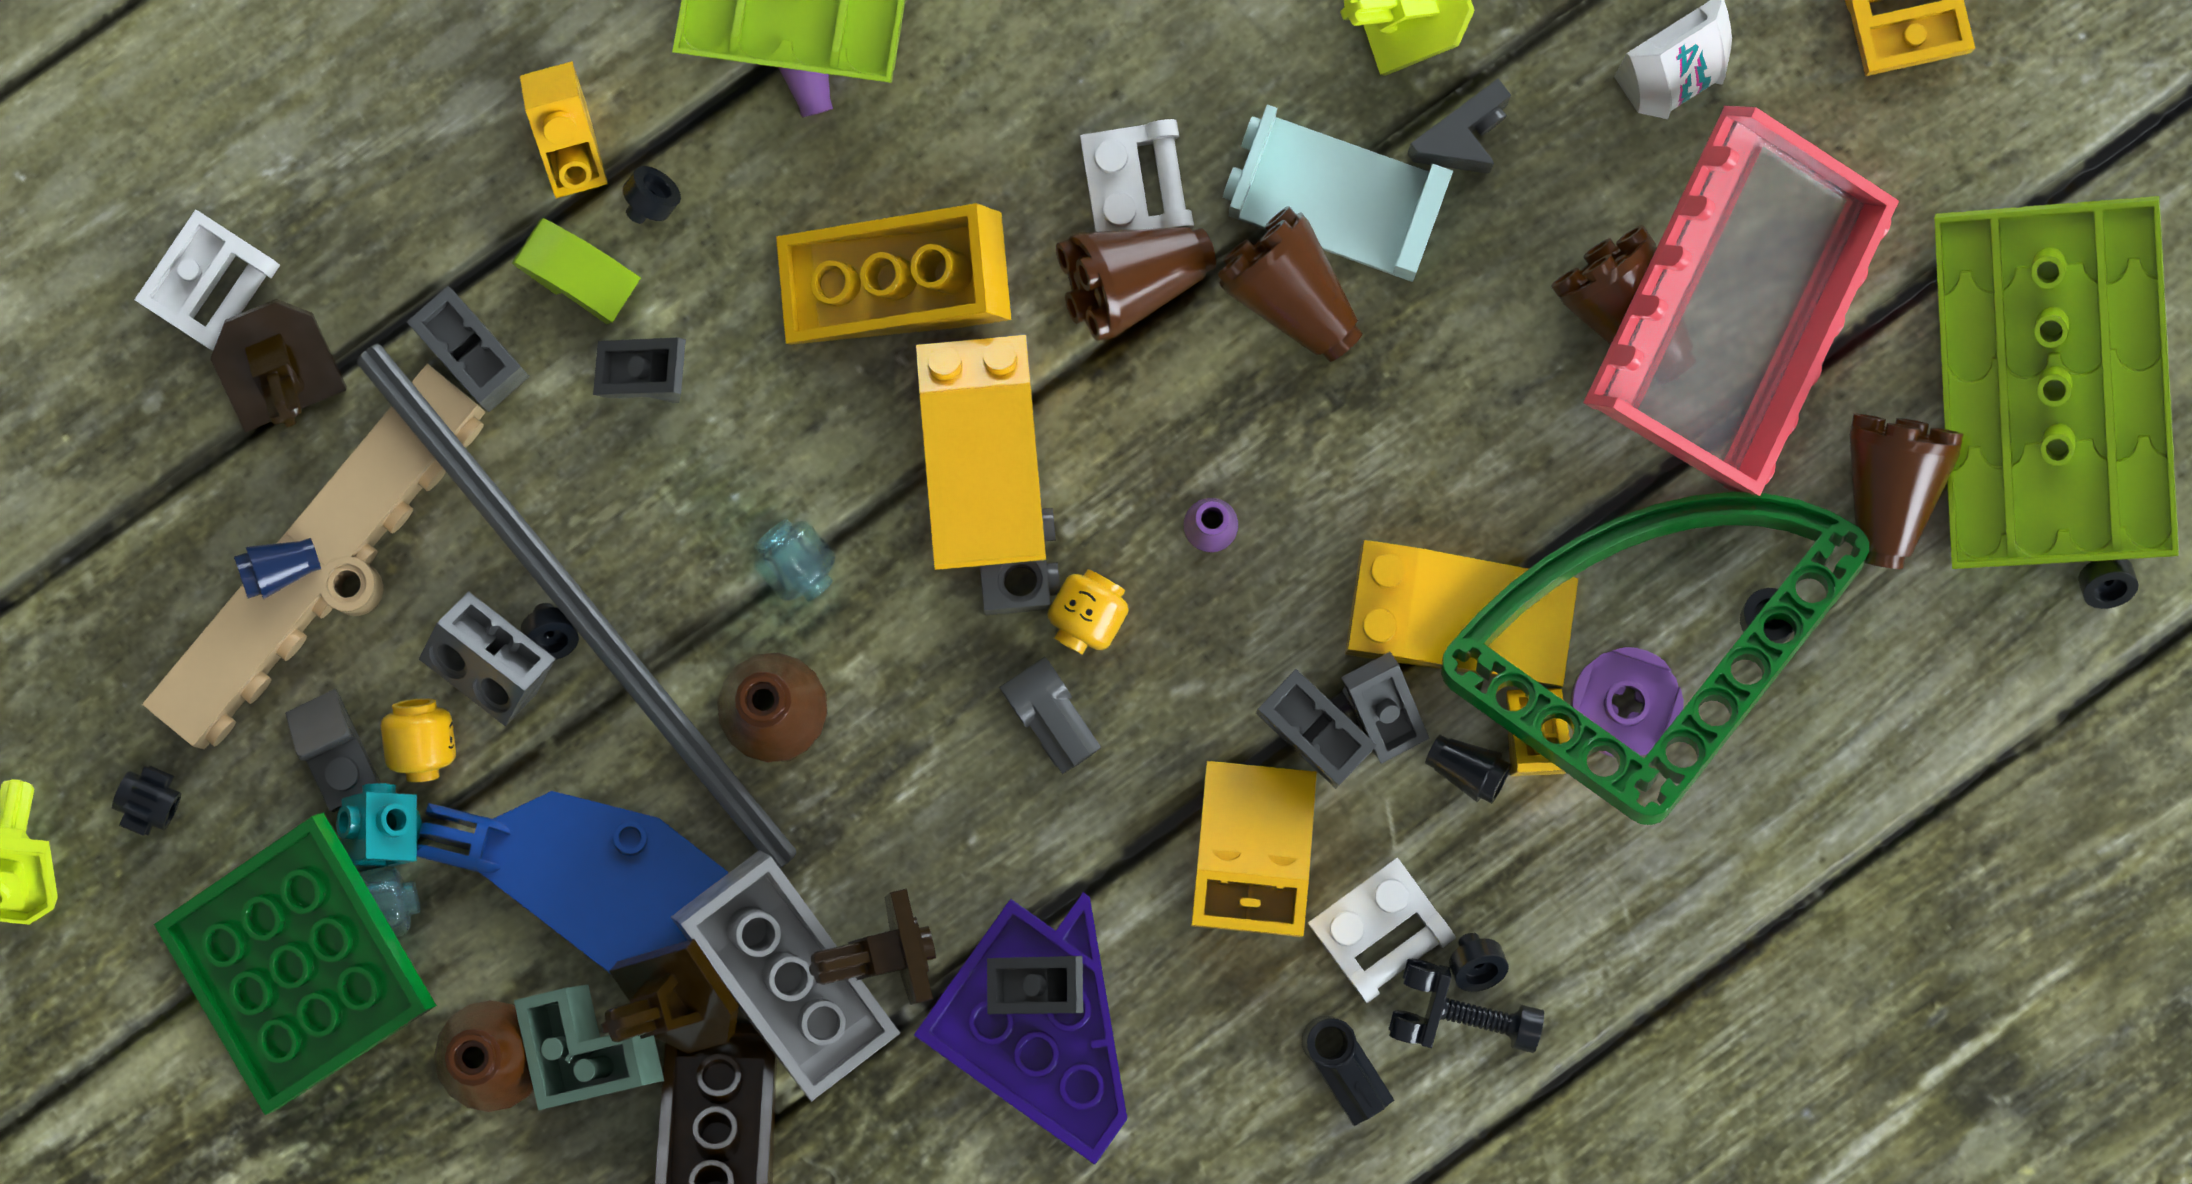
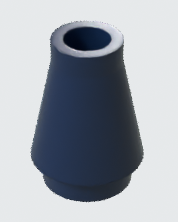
[234,538,321,600]

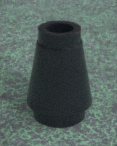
[1425,735,1512,804]

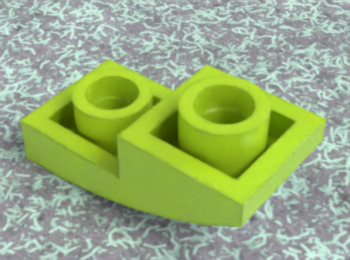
[512,218,641,324]

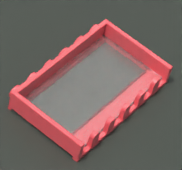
[1583,106,1899,496]

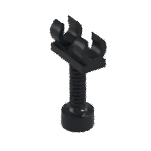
[1388,959,1544,1053]

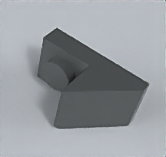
[1407,79,1511,173]
[593,337,686,403]
[1341,652,1430,764]
[285,689,381,812]
[987,956,1083,1014]

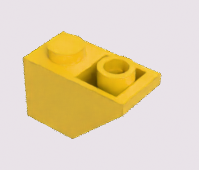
[520,61,608,199]

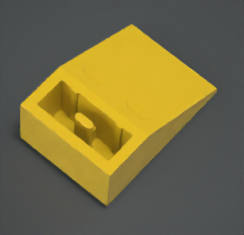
[1191,761,1317,937]

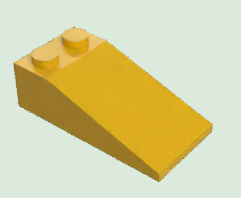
[776,203,1012,345]
[916,335,1046,570]
[1345,540,1579,687]

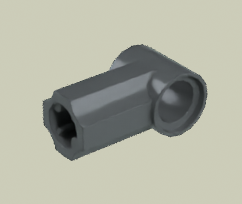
[999,657,1101,774]

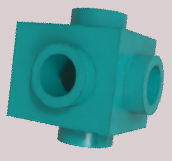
[336,783,422,867]

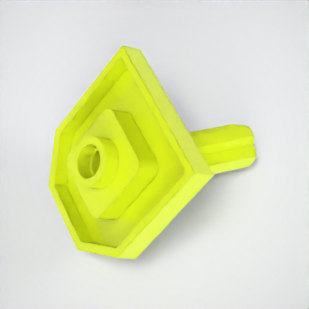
[1340,0,1475,76]
[0,779,58,925]

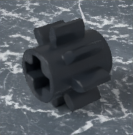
[112,766,181,836]

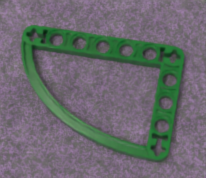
[1441,492,1869,825]

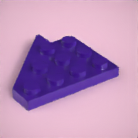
[914,892,1127,1165]

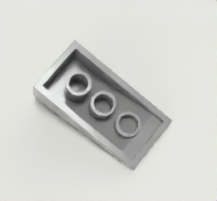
[671,850,900,1102]

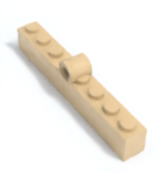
[142,363,486,750]

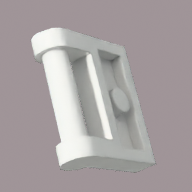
[1080,119,1194,232]
[134,209,280,351]
[1308,857,1456,1003]

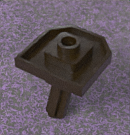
[210,299,347,432]
[809,888,936,1005]
[601,939,739,1054]

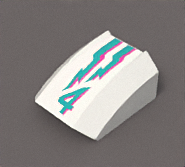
[1614,0,1732,119]

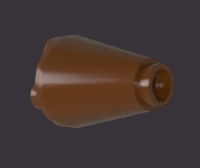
[1218,206,1363,362]
[1551,225,1695,385]
[1056,227,1216,341]
[1849,413,1963,569]
[717,653,828,763]
[434,1000,534,1112]

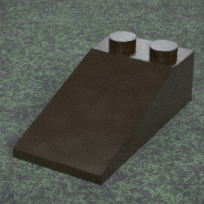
[655,1023,777,1184]

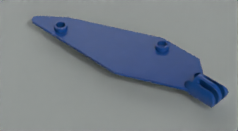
[417,791,729,973]

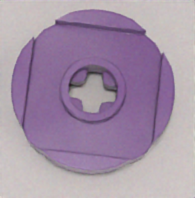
[1571,647,1684,758]

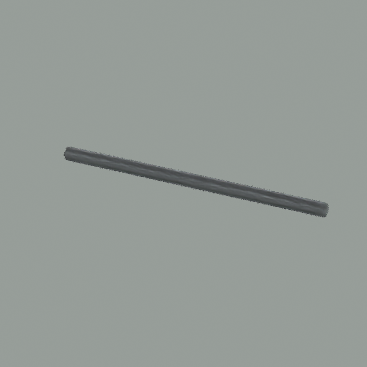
[357,344,797,868]

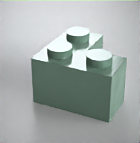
[514,985,664,1110]

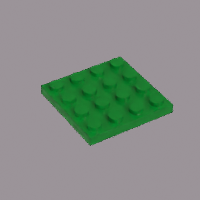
[154,812,437,1115]

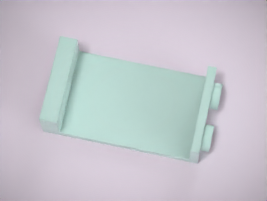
[1222,104,1453,282]

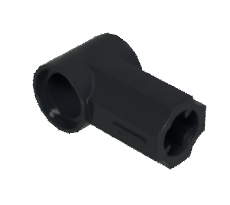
[1302,1016,1395,1126]

